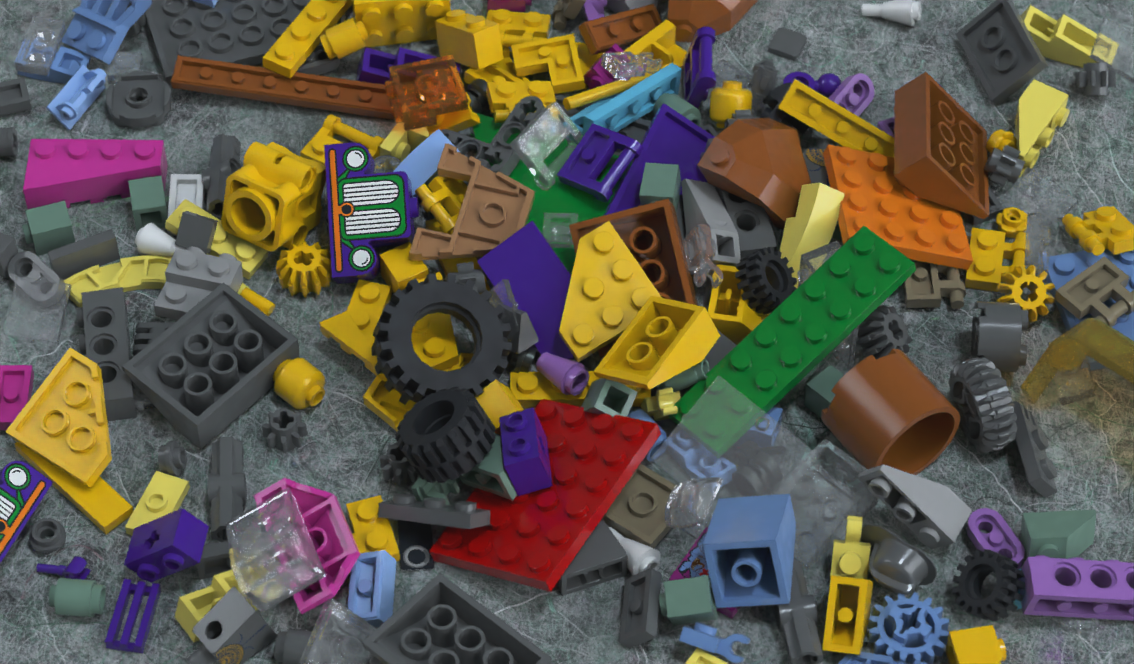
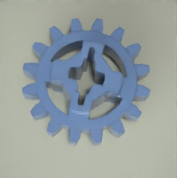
[868,592,949,664]

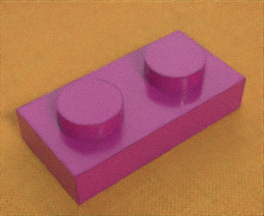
[0,365,34,430]

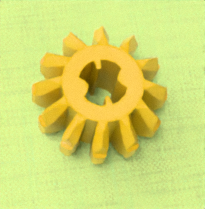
[276,239,332,299]
[996,265,1055,323]

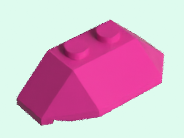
[253,478,361,615]

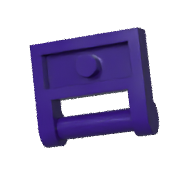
[683,27,716,109]
[557,123,644,203]

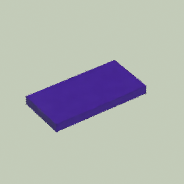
[477,221,575,360]

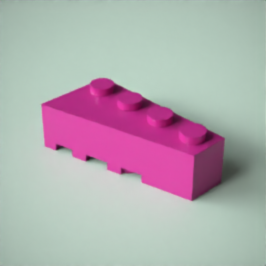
[23,139,168,209]

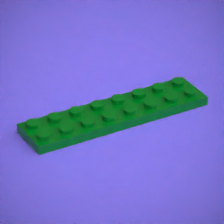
[668,226,916,459]

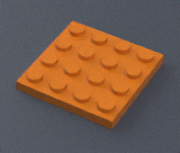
[823,144,973,270]

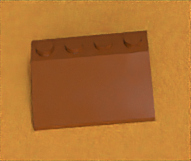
[893,72,989,219]
[569,198,698,358]

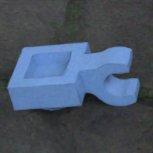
[679,622,750,663]

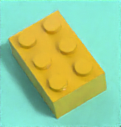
[352,0,451,48]

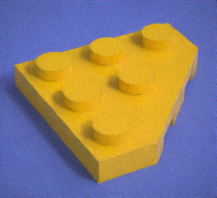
[559,221,662,362]
[5,347,112,488]

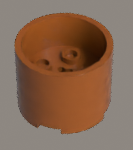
[821,349,960,475]

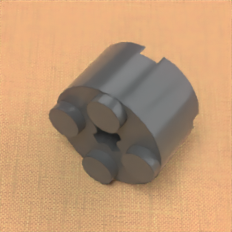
[971,301,1028,373]

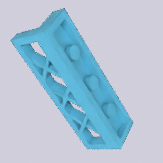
[563,63,682,140]

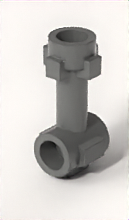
[751,58,778,96]

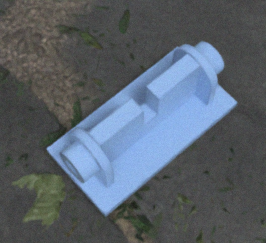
[46,64,106,131]

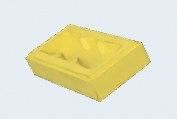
[125,471,190,536]

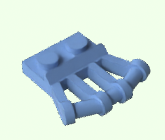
[61,0,152,65]

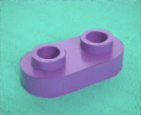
[828,73,875,116]
[967,508,1025,569]

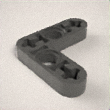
[440,96,548,176]

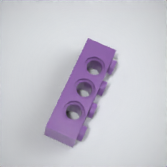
[1018,555,1134,621]

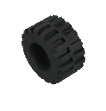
[395,387,496,483]

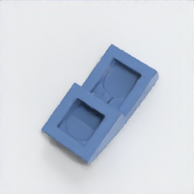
[18,43,91,83]

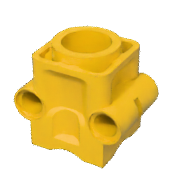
[221,141,326,252]

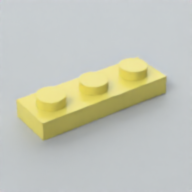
[165,199,269,280]

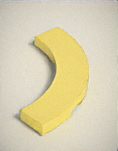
[64,255,250,307]

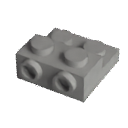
[154,247,243,320]

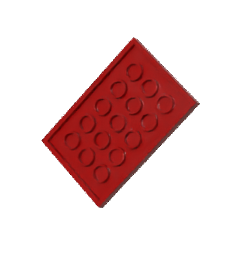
[429,399,661,592]

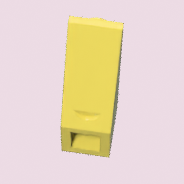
[1015,79,1070,178]

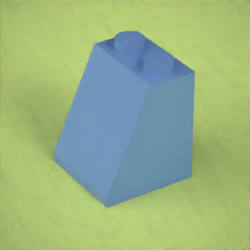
[703,494,796,608]

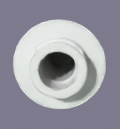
[862,0,921,27]
[135,223,187,257]
[609,527,661,576]

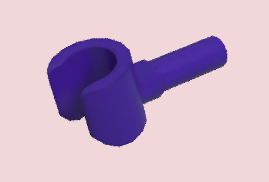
[36,556,91,579]

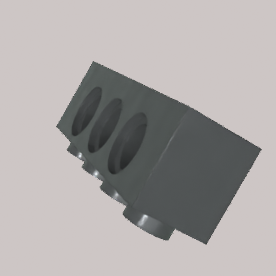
[700,138,777,259]
[76,287,137,422]

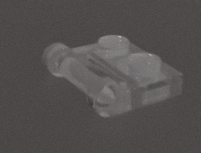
[509,101,583,190]

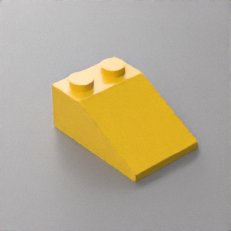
[593,295,720,390]

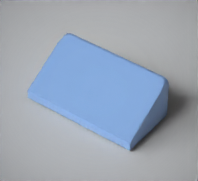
[346,550,396,628]

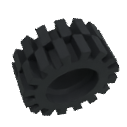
[735,247,797,315]
[952,549,1025,621]

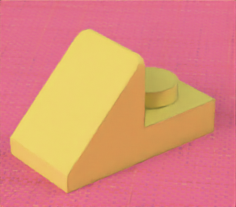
[379,103,429,172]

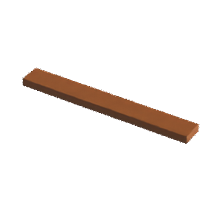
[171,55,426,123]

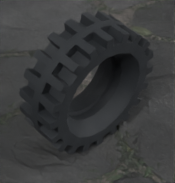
[371,273,512,405]

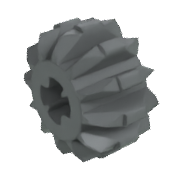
[854,305,912,359]

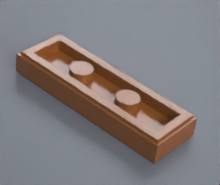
[578,4,662,55]

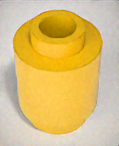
[319,17,370,60]

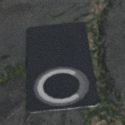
[397,520,434,570]

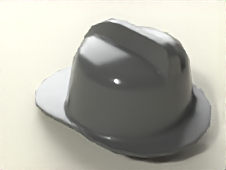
[860,524,937,595]

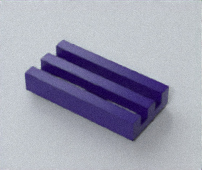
[105,579,161,653]

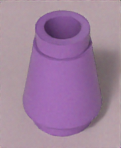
[536,352,589,395]

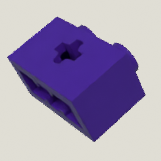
[499,407,553,496]
[124,508,209,583]

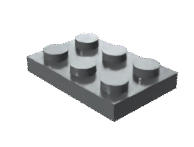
[956,0,1048,105]

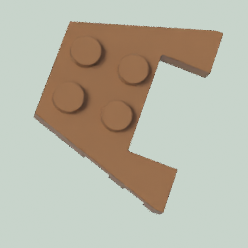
[409,143,535,261]

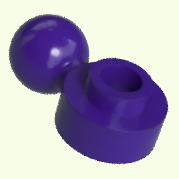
[783,72,842,98]

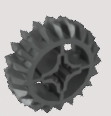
[948,357,1017,453]

